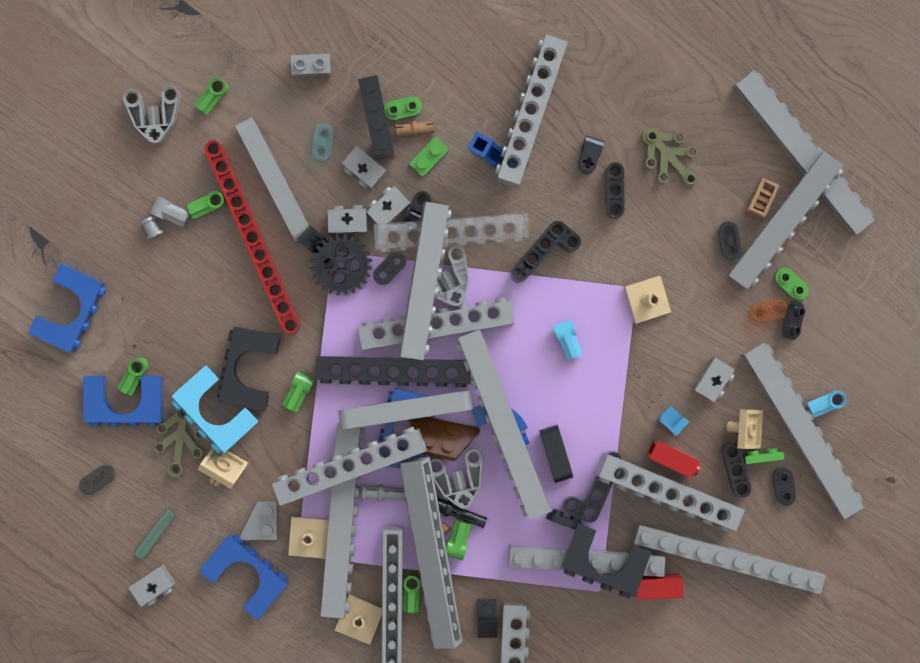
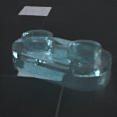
[312,123,334,162]

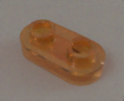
[749,299,788,322]

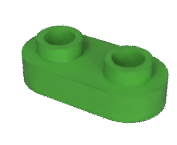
[384,96,422,121]
[774,268,809,300]

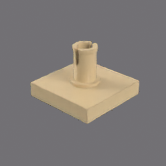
[623,276,671,324]
[727,409,763,449]
[197,448,248,489]
[288,516,329,559]
[335,594,382,645]

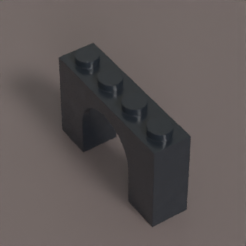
[358,75,395,160]
[217,327,281,411]
[560,523,652,599]

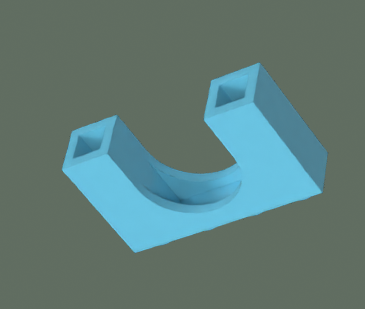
[170,365,259,454]

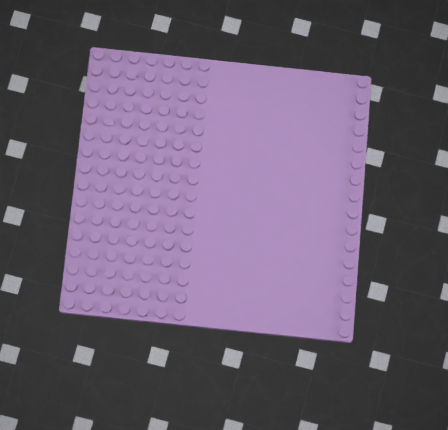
[301,252,633,592]

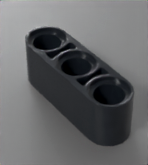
[605,162,625,219]
[539,424,574,483]
[721,442,751,498]

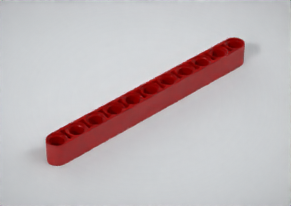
[205,140,301,334]

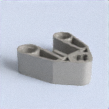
[123,86,181,145]
[436,246,469,307]
[430,448,482,509]

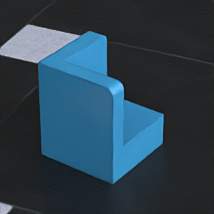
[658,406,689,436]

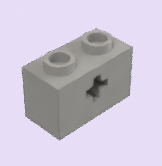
[291,54,332,78]
[342,146,387,189]
[367,186,411,230]
[328,205,368,234]
[692,357,735,402]
[129,564,176,607]

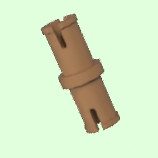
[395,121,434,137]

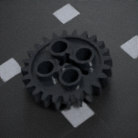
[310,233,373,296]

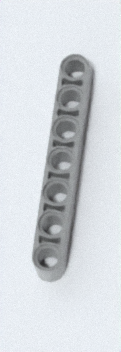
[235,117,309,242]
[338,390,473,430]

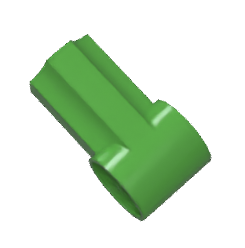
[194,78,229,115]
[187,191,227,220]
[117,357,149,396]
[282,371,315,413]
[446,520,471,561]
[402,572,421,613]

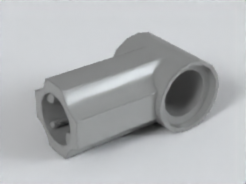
[149,196,190,227]

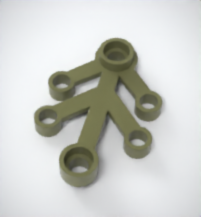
[642,127,698,187]
[154,409,204,477]

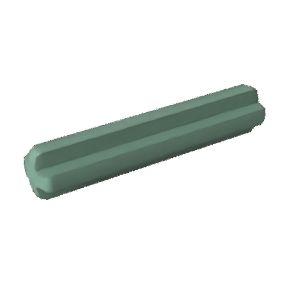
[134,509,175,559]

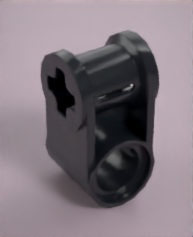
[578,135,604,174]
[403,191,432,229]

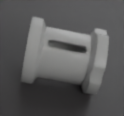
[140,216,164,240]

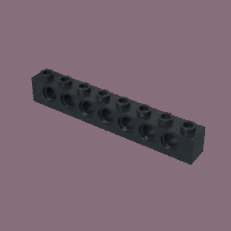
[316,356,471,387]

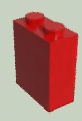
[646,439,701,479]
[635,573,684,600]

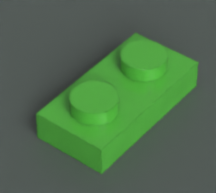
[409,136,449,177]
[742,448,784,464]

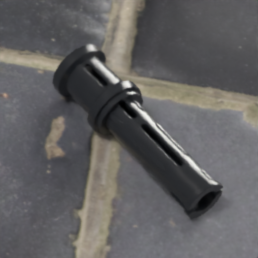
[437,497,487,529]

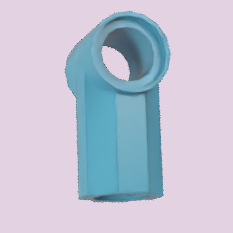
[552,319,583,361]
[807,390,847,418]

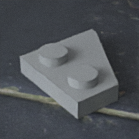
[240,501,277,540]

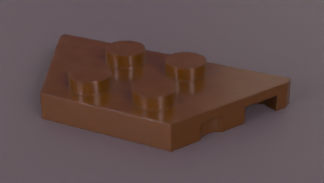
[408,417,480,462]

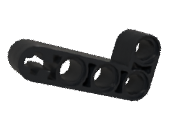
[510,220,581,283]
[563,451,622,523]

